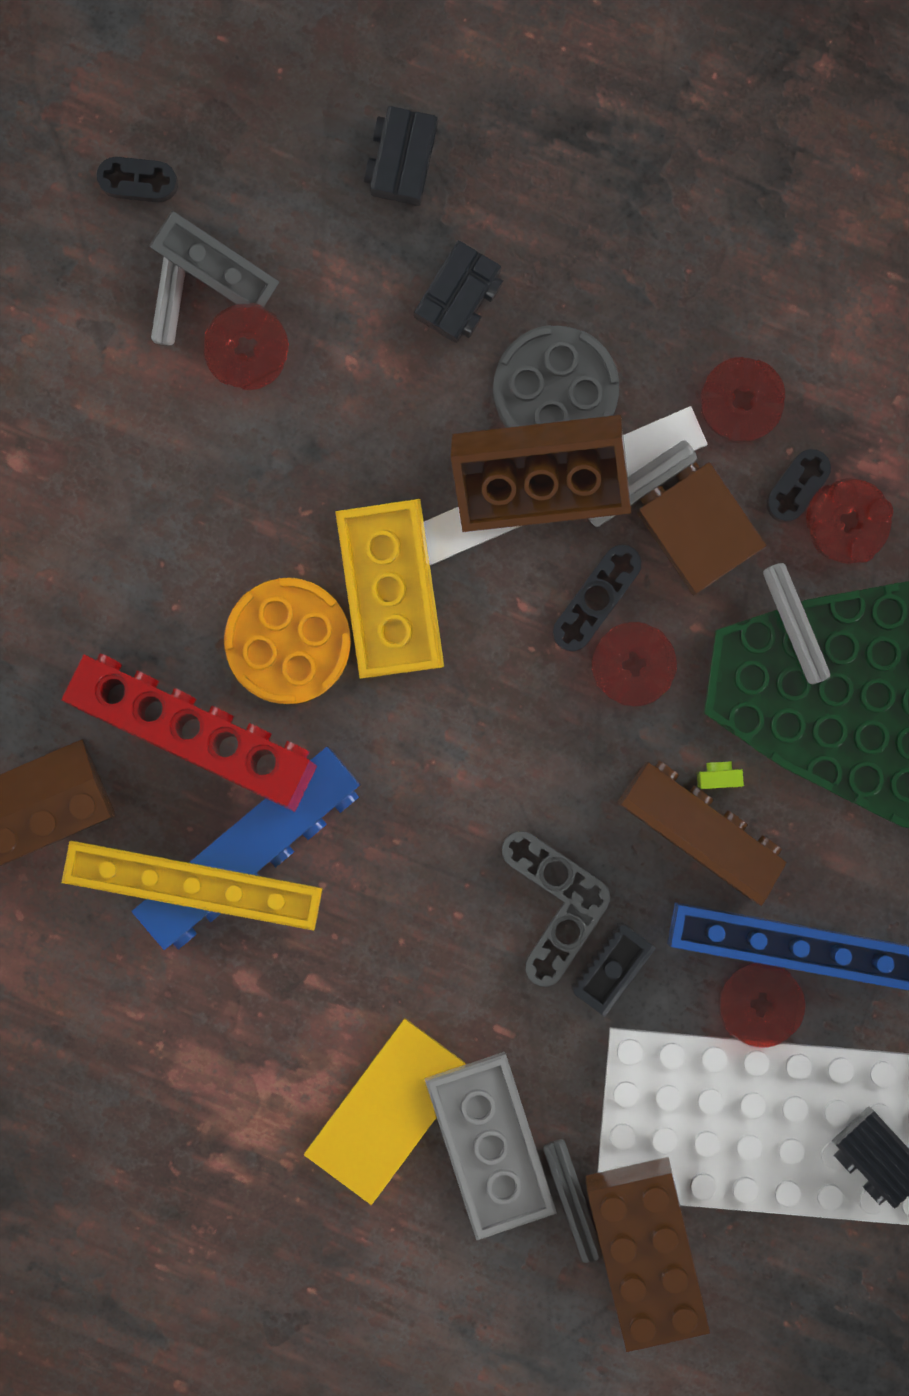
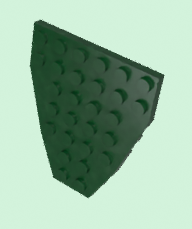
[703,581,909,828]

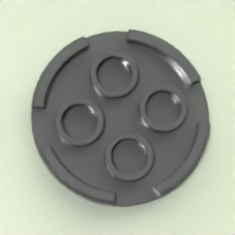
[493,325,619,428]

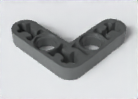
[502,831,610,987]

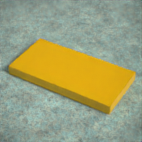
[335,499,444,679]
[304,1018,467,1206]

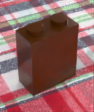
[637,462,767,596]

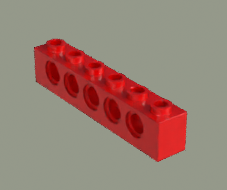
[61,653,317,812]

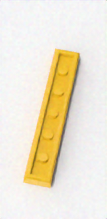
[61,840,323,931]

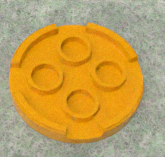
[224,578,351,704]

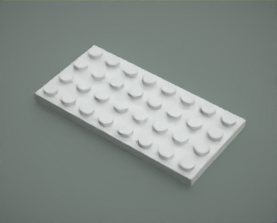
[597,1027,909,1225]

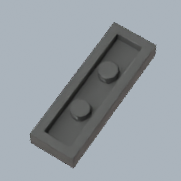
[149,211,279,317]

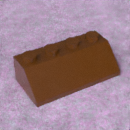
[451,415,631,532]
[0,739,116,866]
[616,760,787,906]

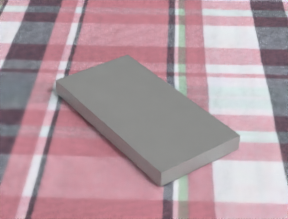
[424,1052,557,1240]

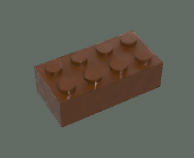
[586,1157,710,1352]

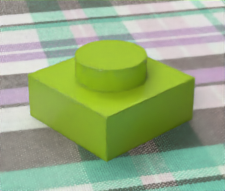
[697,761,744,789]

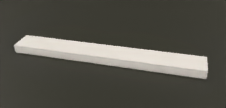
[424,406,708,566]

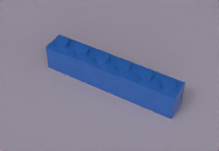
[131,746,361,950]
[667,902,909,990]

